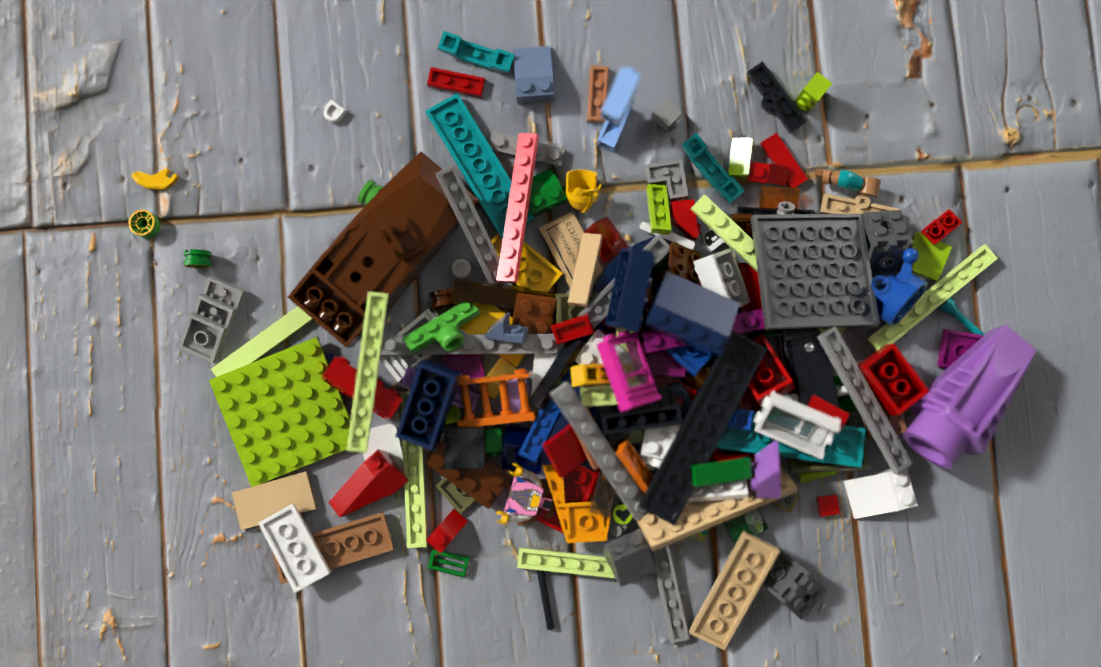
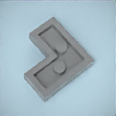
[644,159,688,200]

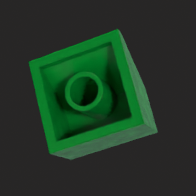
[528,168,567,217]

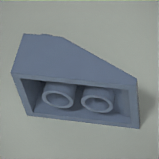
[513,46,554,104]

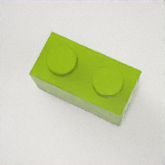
[794,72,833,112]

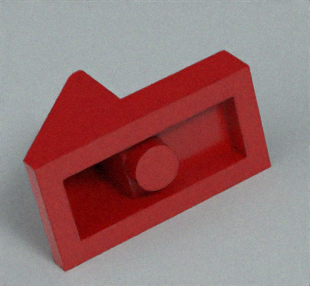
[747,162,789,187]

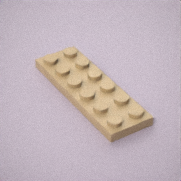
[689,531,780,650]

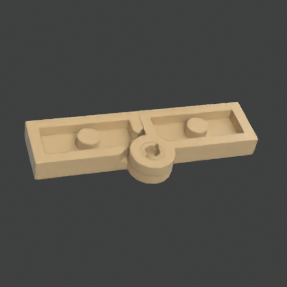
[820,193,900,228]

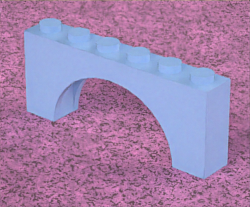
[596,67,641,152]

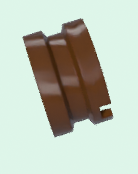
[429,288,458,309]

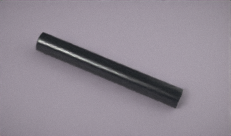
[537,570,555,630]

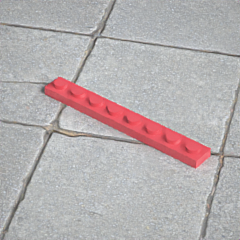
[497,133,539,283]

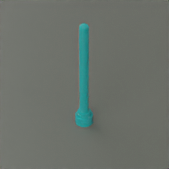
[938,297,985,335]

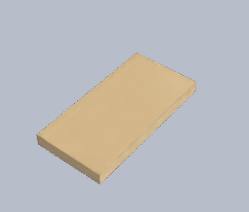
[232,471,317,530]

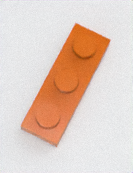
[616,439,654,494]

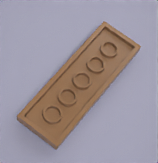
[271,512,395,584]

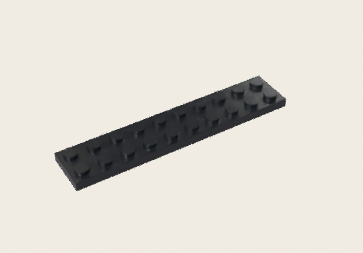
[638,330,767,526]

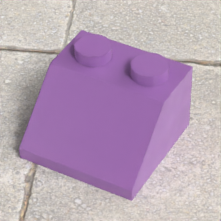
[751,441,781,498]

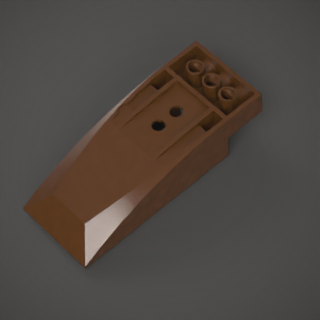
[288,151,480,348]

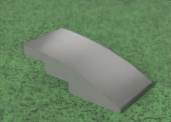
[178,275,246,363]

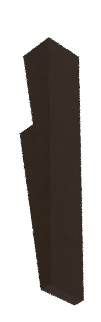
[451,280,565,315]

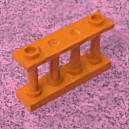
[457,368,538,427]

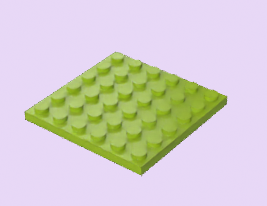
[209,337,351,487]

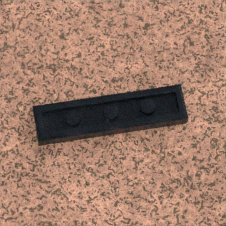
[529,339,585,410]

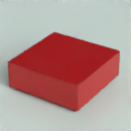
[816,494,840,517]

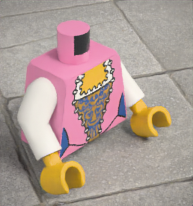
[495,463,553,524]

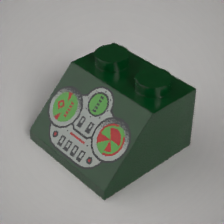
[722,508,769,546]

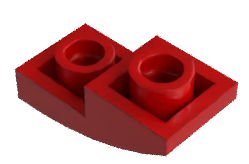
[921,209,963,245]

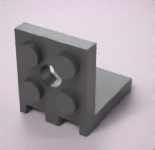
[862,210,914,277]
[761,546,827,620]

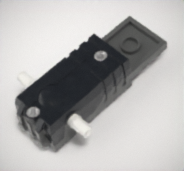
[781,328,849,421]

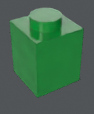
[485,428,504,456]

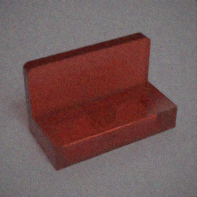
[584,217,628,263]

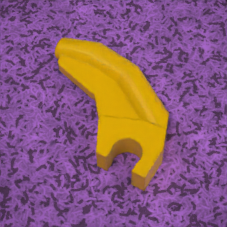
[131,168,180,190]

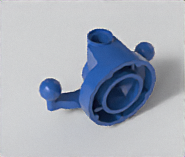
[871,248,927,326]

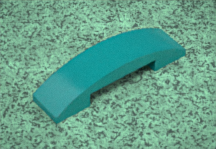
[438,31,515,73]
[681,133,744,204]

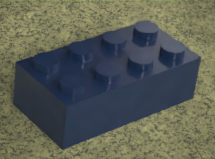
[605,247,656,332]
[395,360,462,451]

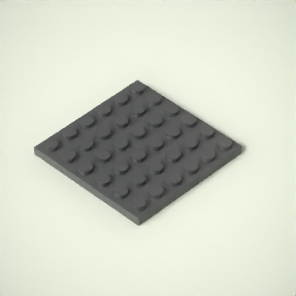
[751,214,880,330]

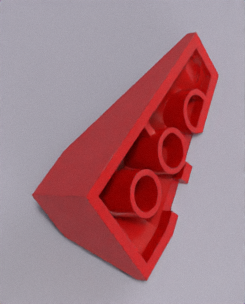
[328,449,409,517]

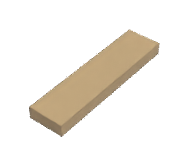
[568,233,603,307]

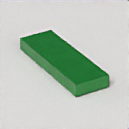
[692,457,752,487]

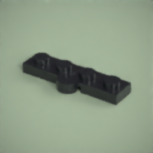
[746,61,807,134]

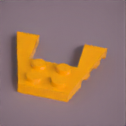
[542,464,615,543]

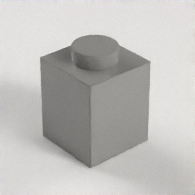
[651,98,682,132]

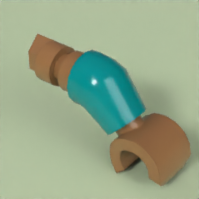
[815,168,881,198]

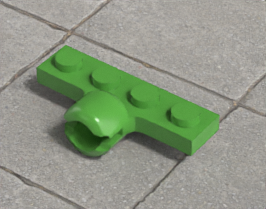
[402,301,480,354]

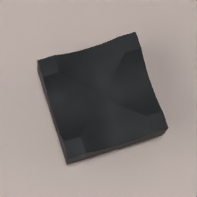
[444,427,486,469]

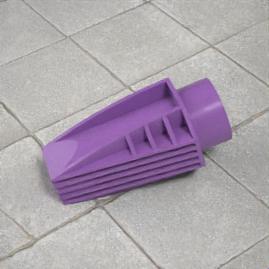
[903,325,1036,469]

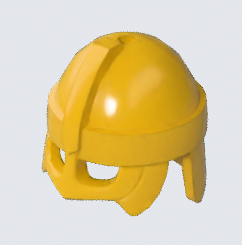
[565,169,602,213]

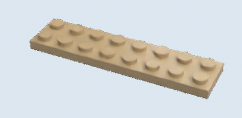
[637,464,797,551]

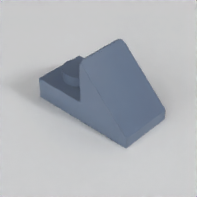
[485,312,529,344]

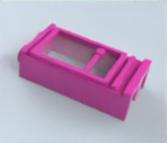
[597,330,662,412]

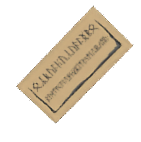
[539,211,603,289]

